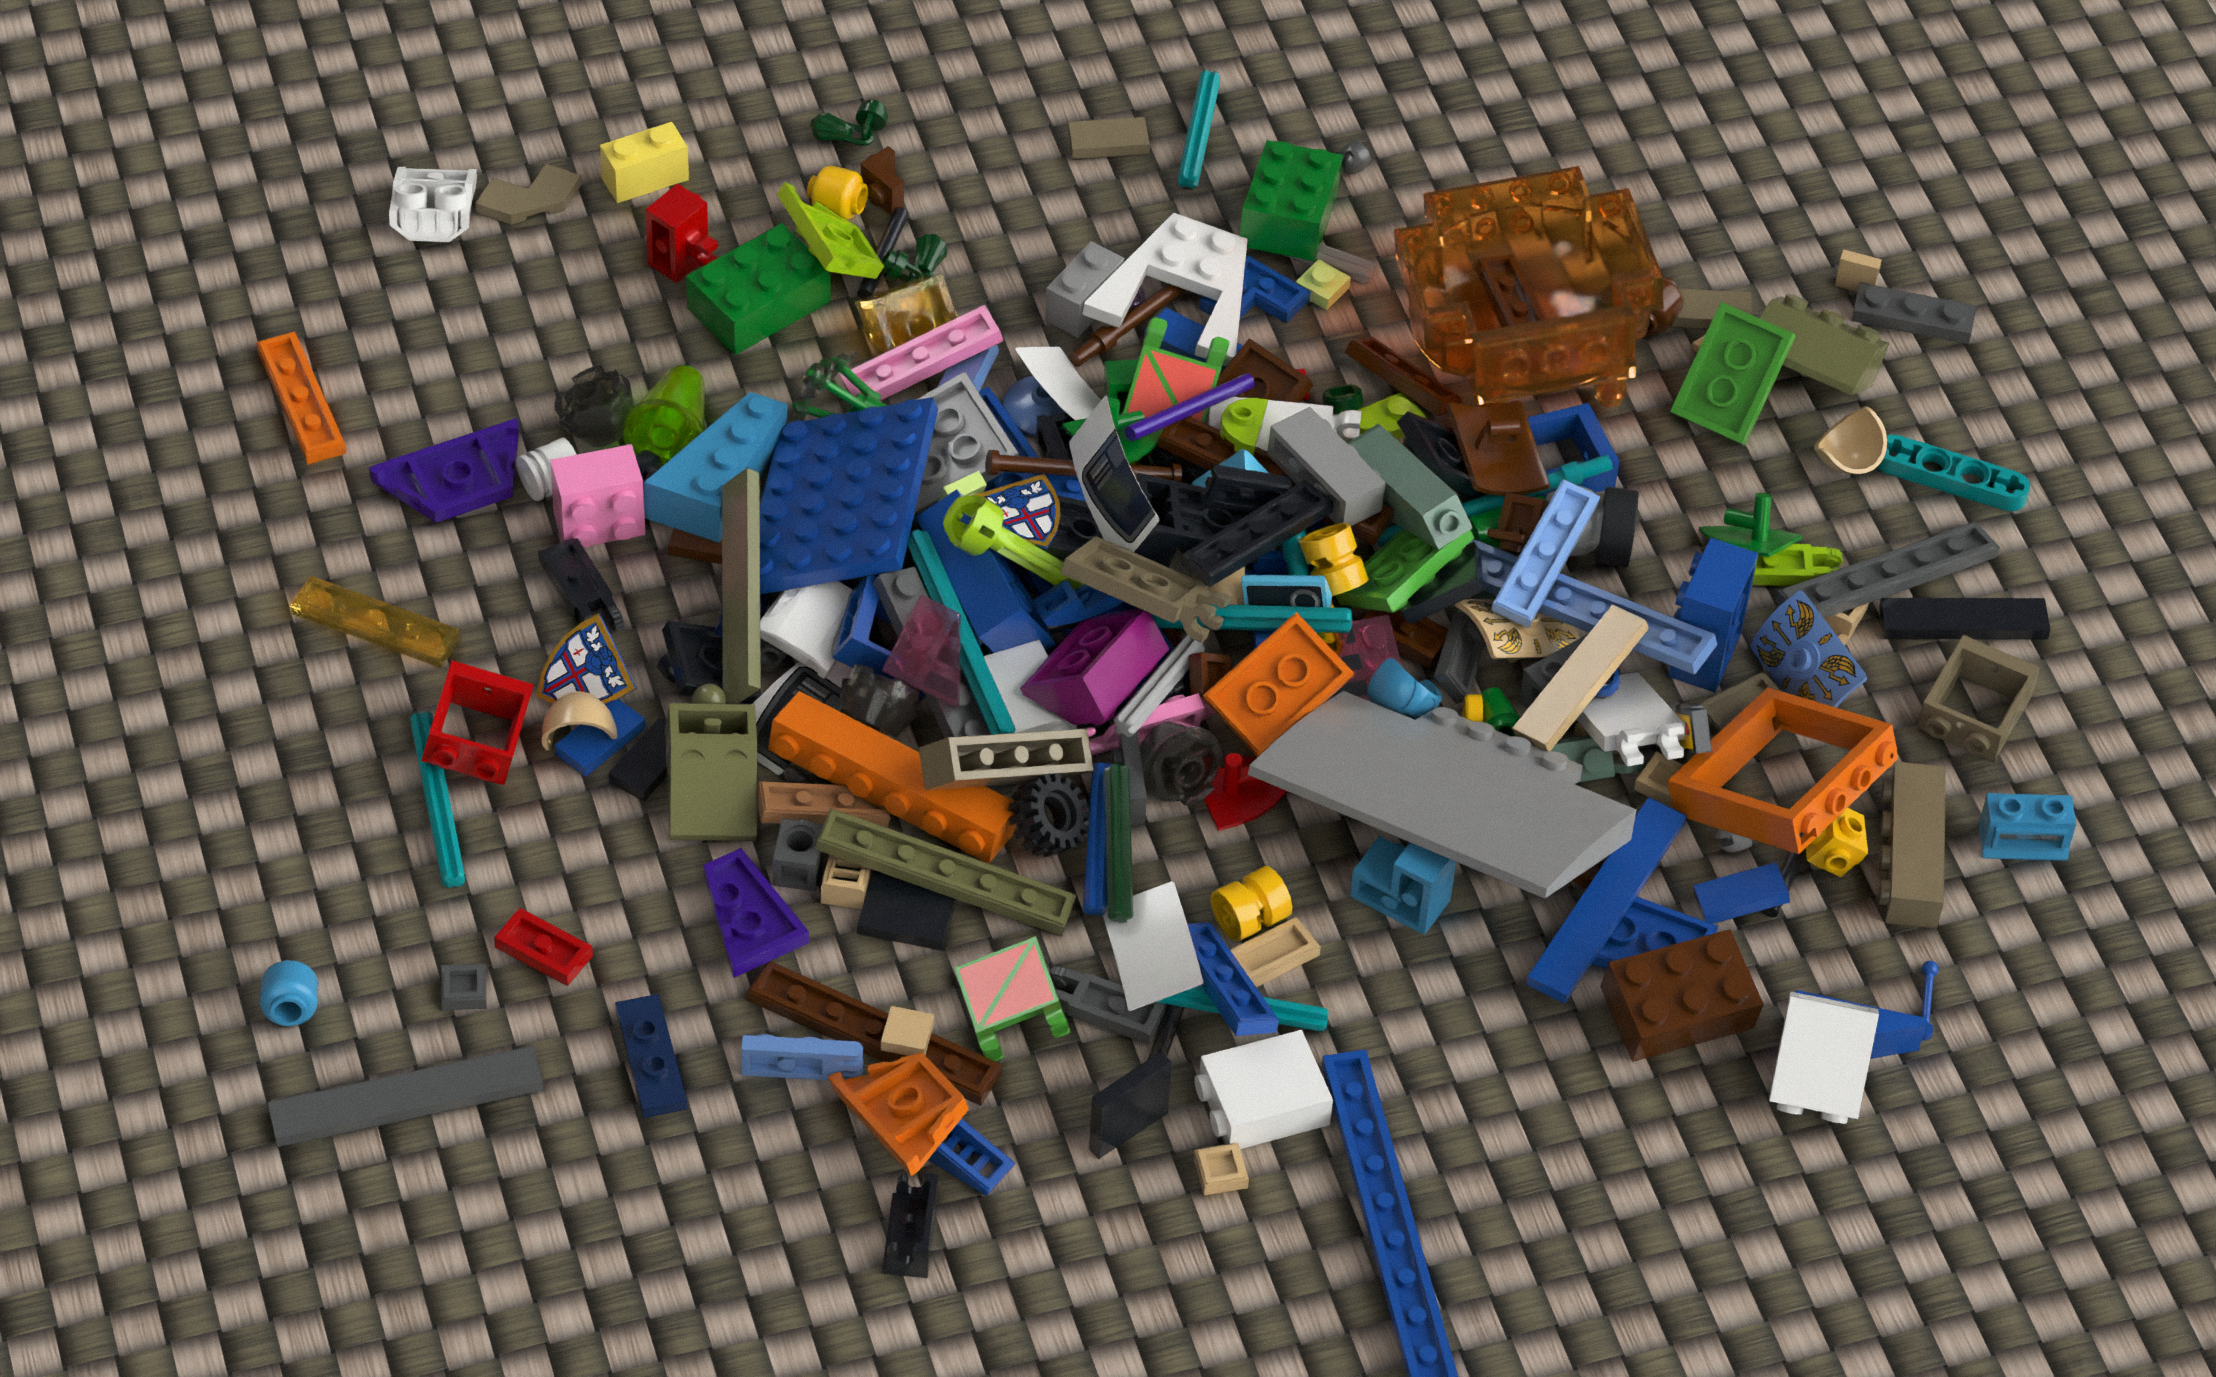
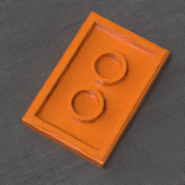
[1202,612,1354,757]

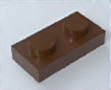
[1361,609,1448,669]

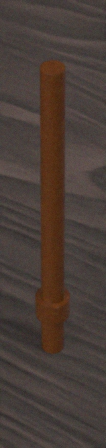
[1069,284,1186,367]

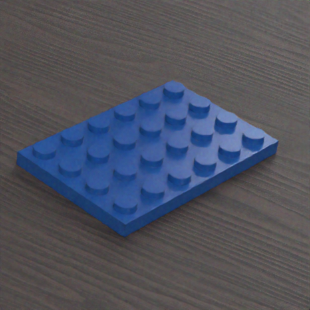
[760,397,938,595]

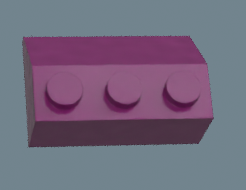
[1020,608,1169,725]

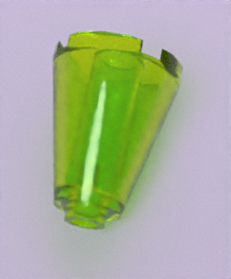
[623,365,705,465]

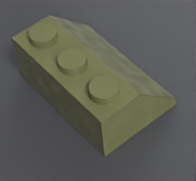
[1760,294,1889,395]

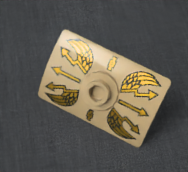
[1455,599,1580,663]

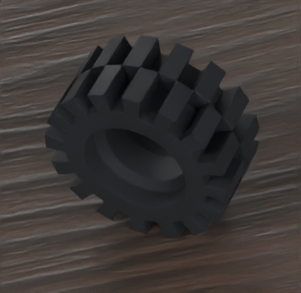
[1008,773,1090,857]

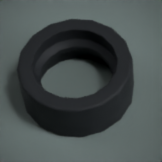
[1596,487,1639,567]

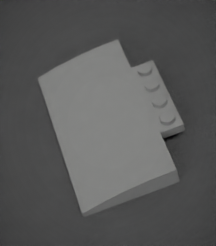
[1248,691,1637,898]

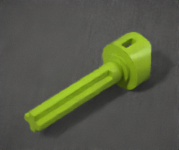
[943,495,1084,590]

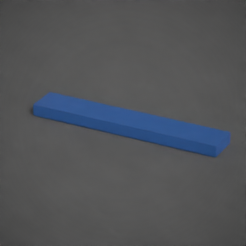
[1526,797,1687,1004]

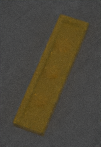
[290,575,461,668]

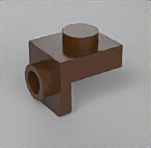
[861,146,904,215]
[1487,493,1549,554]

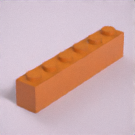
[768,691,1016,864]

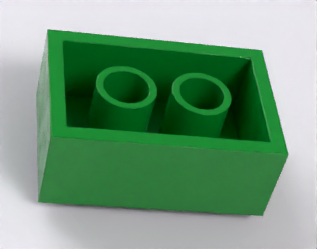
[1239,140,1343,261]
[686,223,831,355]

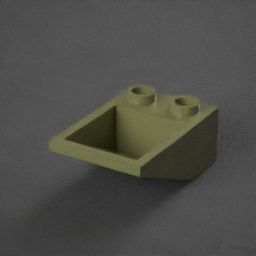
[665,683,757,841]

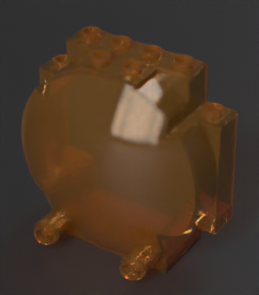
[1394,166,1664,407]

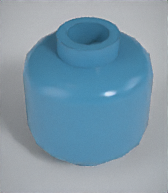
[259,960,319,1026]

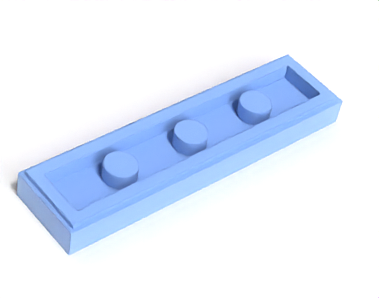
[1491,479,1600,628]

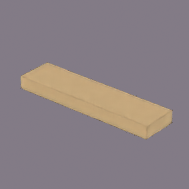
[1512,604,1649,751]

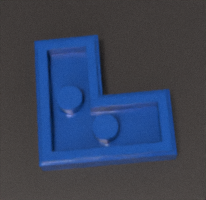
[1199,255,1311,323]

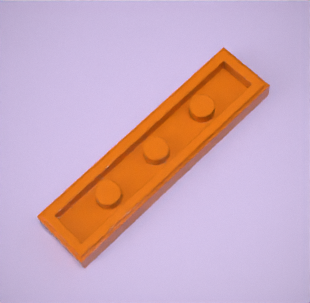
[256,331,346,465]

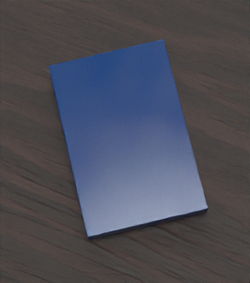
[1592,897,1718,969]

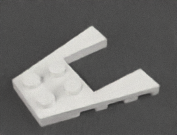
[1082,213,1248,366]

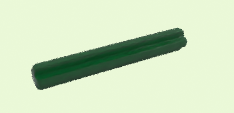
[1104,763,1134,923]

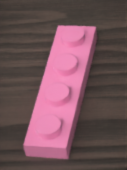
[840,305,1004,401]

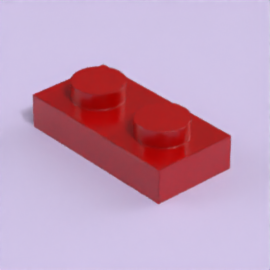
[494,908,593,986]

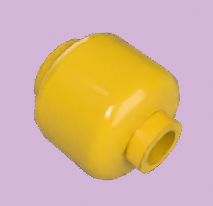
[807,165,868,220]

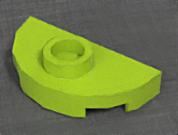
[1220,398,1268,456]

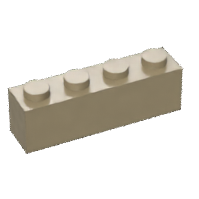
[919,729,1094,790]
[1878,761,1946,929]

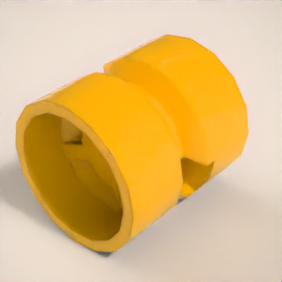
[1299,523,1369,596]
[1210,866,1293,942]

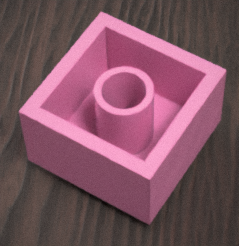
[550,444,646,548]

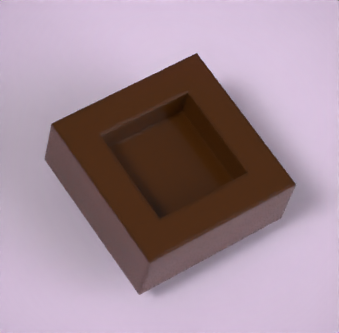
[1189,652,1231,698]

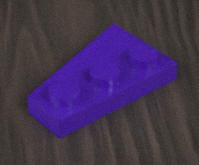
[703,848,809,978]

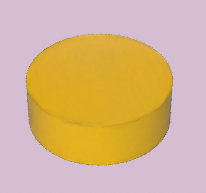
[1462,694,1483,722]

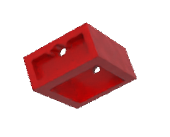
[421,660,534,785]

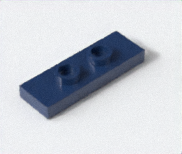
[615,994,687,1118]

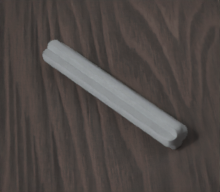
[1114,634,1205,737]

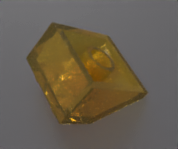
[855,274,957,355]

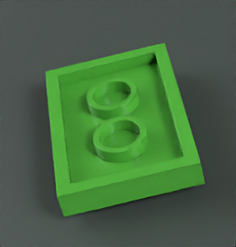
[1670,302,1796,446]
[1335,528,1474,613]

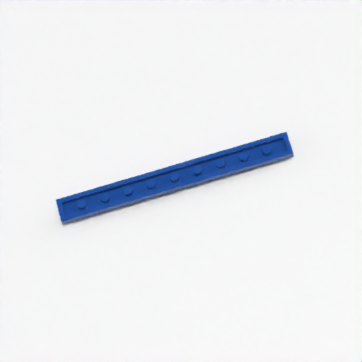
[1322,1049,1458,1377]

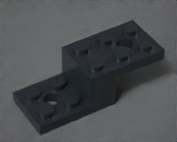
[1042,473,1260,568]

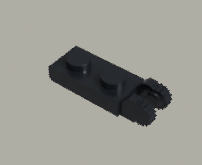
[538,538,624,631]

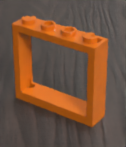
[1667,687,1898,854]

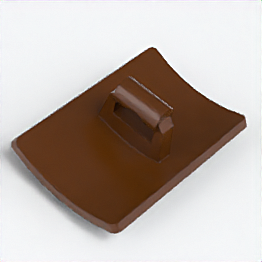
[1446,400,1550,496]

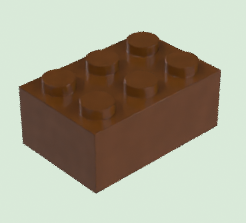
[1600,929,1764,1062]

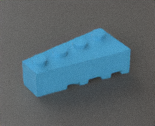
[644,392,788,543]

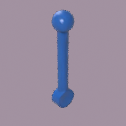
[1921,961,1939,1041]

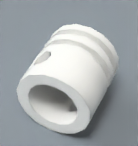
[516,437,577,501]

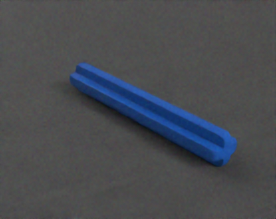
[1083,762,1112,916]

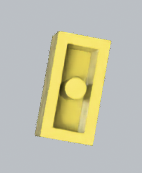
[600,122,689,203]

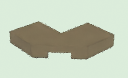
[475,164,582,225]

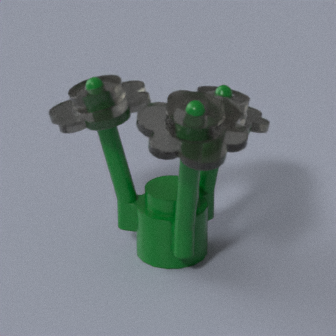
[792,351,887,422]

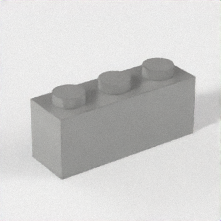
[1267,407,1386,526]

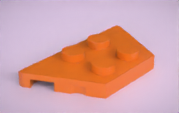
[828,1053,969,1176]

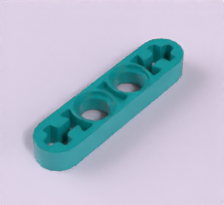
[1877,434,2030,511]

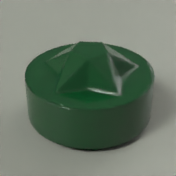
[1322,384,1364,414]

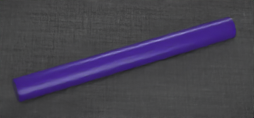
[1124,373,1255,442]

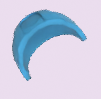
[1368,658,1443,719]

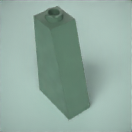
[1347,424,1473,550]

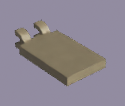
[1060,536,1232,643]

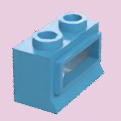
[1978,793,2076,861]

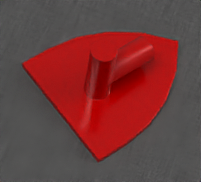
[1189,753,1288,831]

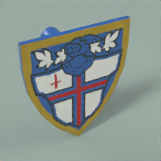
[972,474,1061,550]
[536,613,637,704]

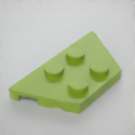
[776,182,884,279]

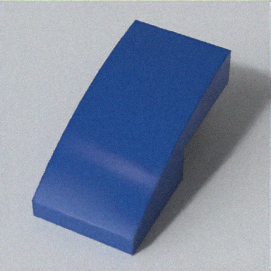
[1031,579,1124,627]

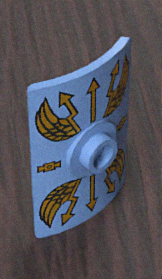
[1750,591,1867,708]

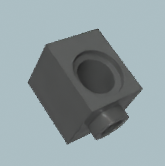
[773,818,825,892]

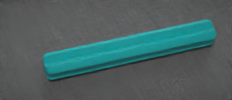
[1178,70,1220,189]
[1157,985,1329,1032]

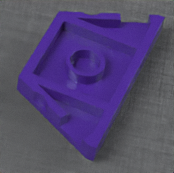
[369,418,519,523]

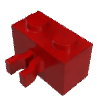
[645,183,718,283]

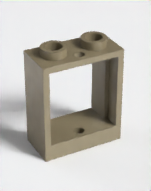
[1917,635,2040,762]

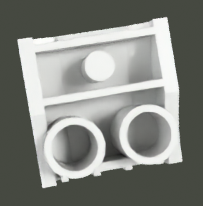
[389,167,477,242]
[760,581,853,679]

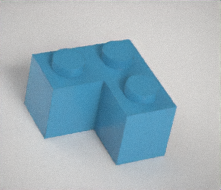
[1350,836,1456,935]

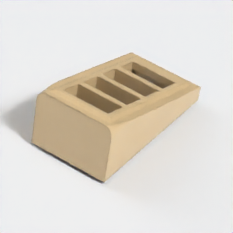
[821,855,873,910]

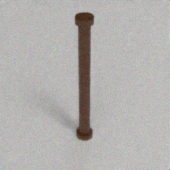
[985,450,1182,482]

